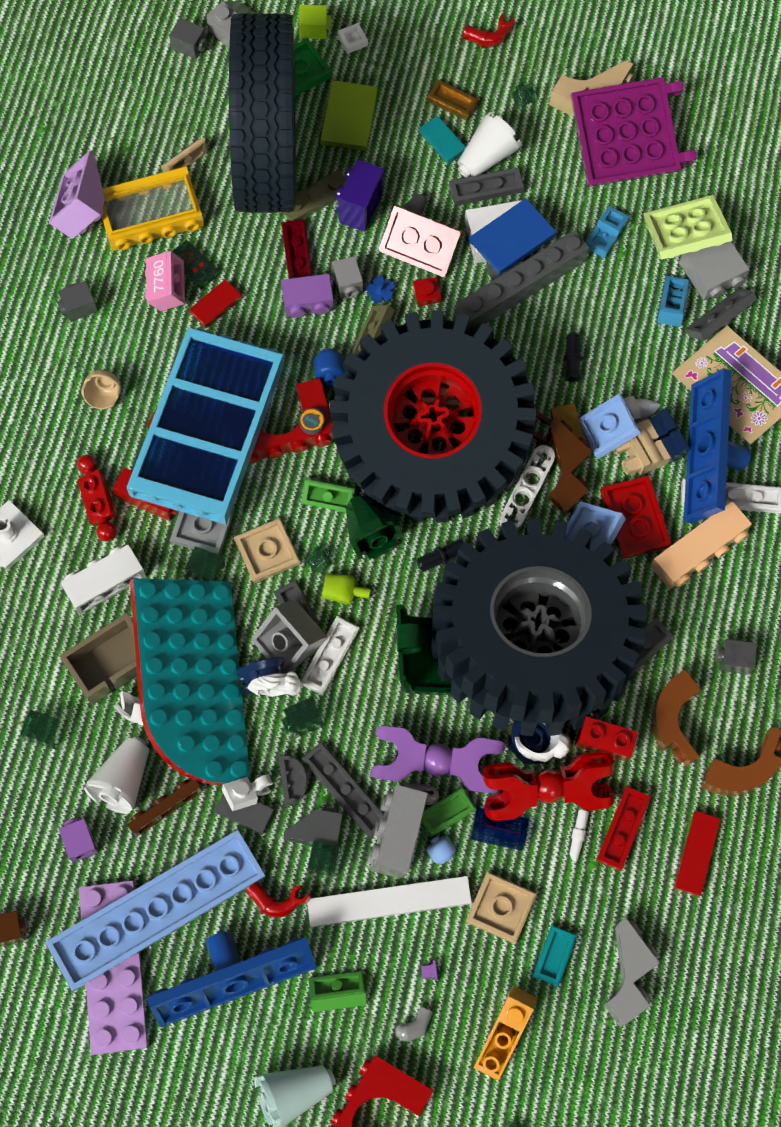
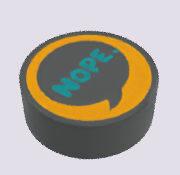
[299,408,325,435]

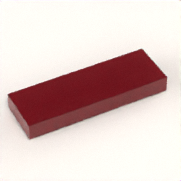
[281,219,313,279]

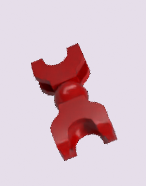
[483,752,614,821]

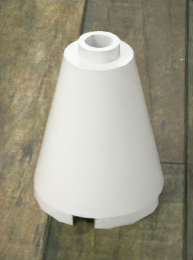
[457,112,522,178]
[84,737,149,814]

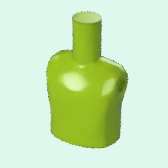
[322,573,370,605]

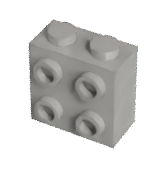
[679,241,750,301]

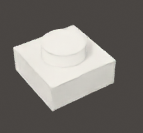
[337,23,368,54]

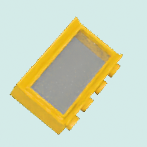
[102,166,204,251]

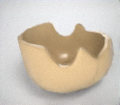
[81,369,122,410]

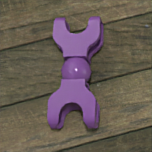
[370,726,505,793]

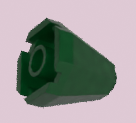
[346,495,404,559]

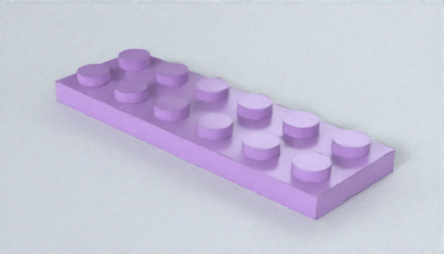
[79,881,148,1055]

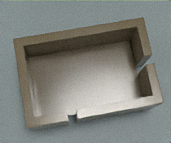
[59,613,137,706]

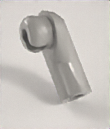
[403,783,439,805]

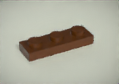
[127,779,203,838]

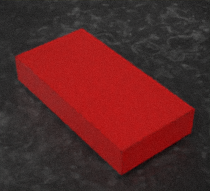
[189,279,242,328]

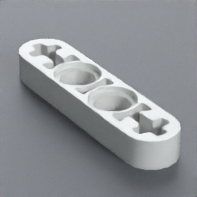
[500,445,555,531]

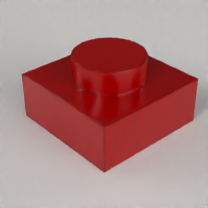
[413,277,441,307]

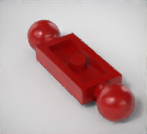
[77,454,117,542]

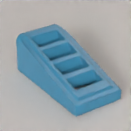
[657,275,690,327]

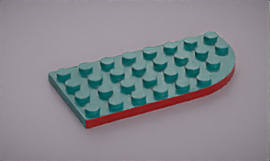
[130,578,251,785]

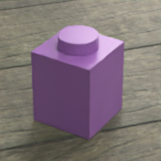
[59,818,98,863]

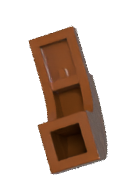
[652,670,701,768]
[701,727,781,796]

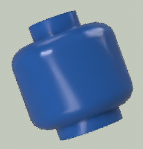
[313,348,345,387]

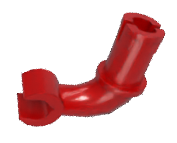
[462,13,514,48]
[245,881,312,918]

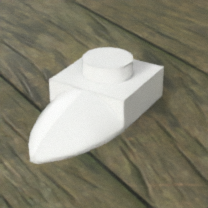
[624,396,660,422]

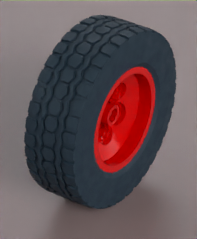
[229,13,296,213]

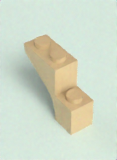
[549,61,634,117]

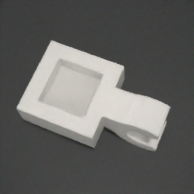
[222,775,273,811]

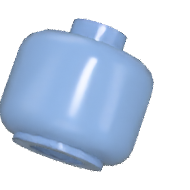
[426,835,456,864]

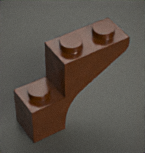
[548,417,592,516]

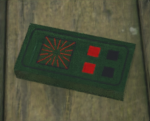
[172,240,219,289]

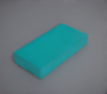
[419,116,466,164]
[532,925,577,987]

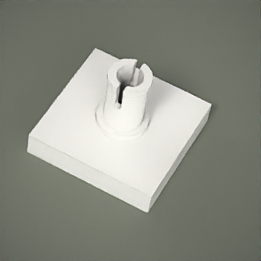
[0,500,45,570]

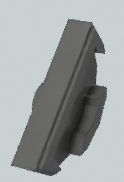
[278,754,308,808]

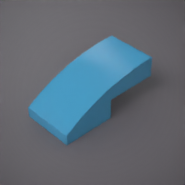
[585,206,630,259]

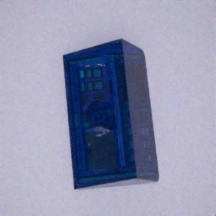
[471,807,529,850]

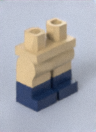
[613,408,689,476]

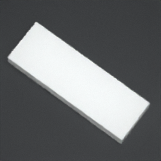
[300,616,360,696]

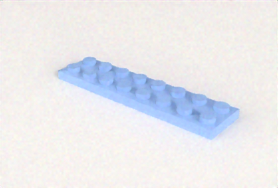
[45,830,265,992]

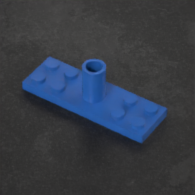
[683,368,751,524]
[147,932,317,1027]

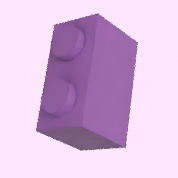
[281,274,334,318]

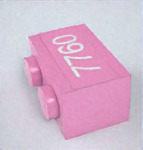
[145,251,185,311]

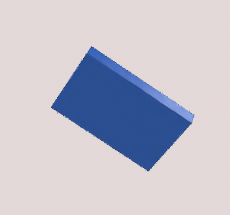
[469,198,556,275]

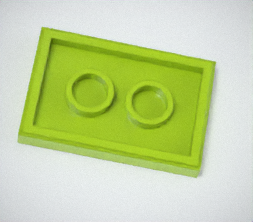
[320,80,378,151]

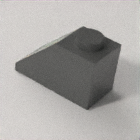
[283,807,343,850]

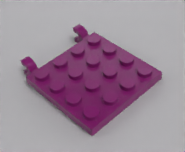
[570,77,696,187]

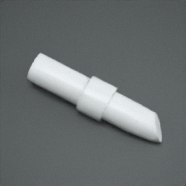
[570,810,589,862]

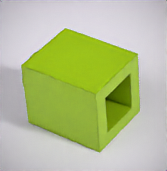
[299,5,332,39]

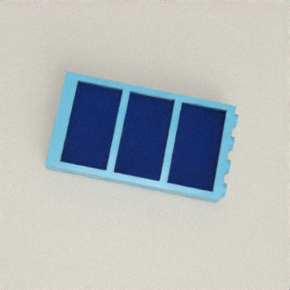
[127,327,284,525]

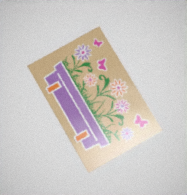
[672,326,781,444]

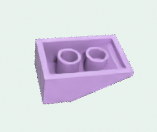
[49,150,105,239]

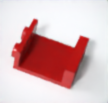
[574,716,638,762]

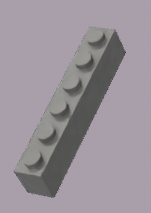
[455,230,589,329]

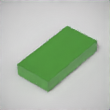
[421,787,477,838]

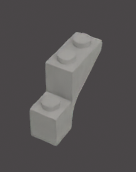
[604,918,659,1028]

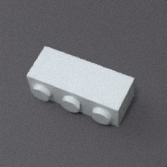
[61,545,146,615]

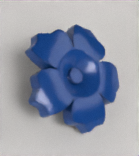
[365,276,395,303]

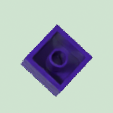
[336,159,384,232]

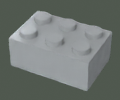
[367,784,428,879]

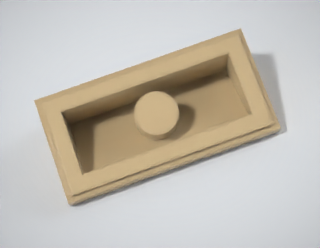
[161,137,207,172]

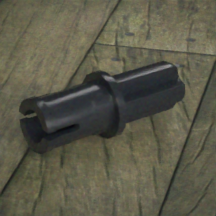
[563,333,583,382]
[416,539,464,572]

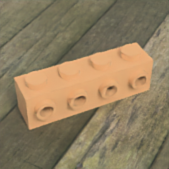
[650,501,752,590]

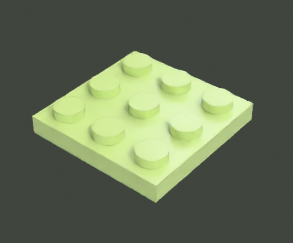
[643,195,733,260]

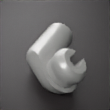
[395,1007,433,1042]

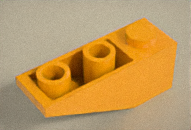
[474,985,537,1081]

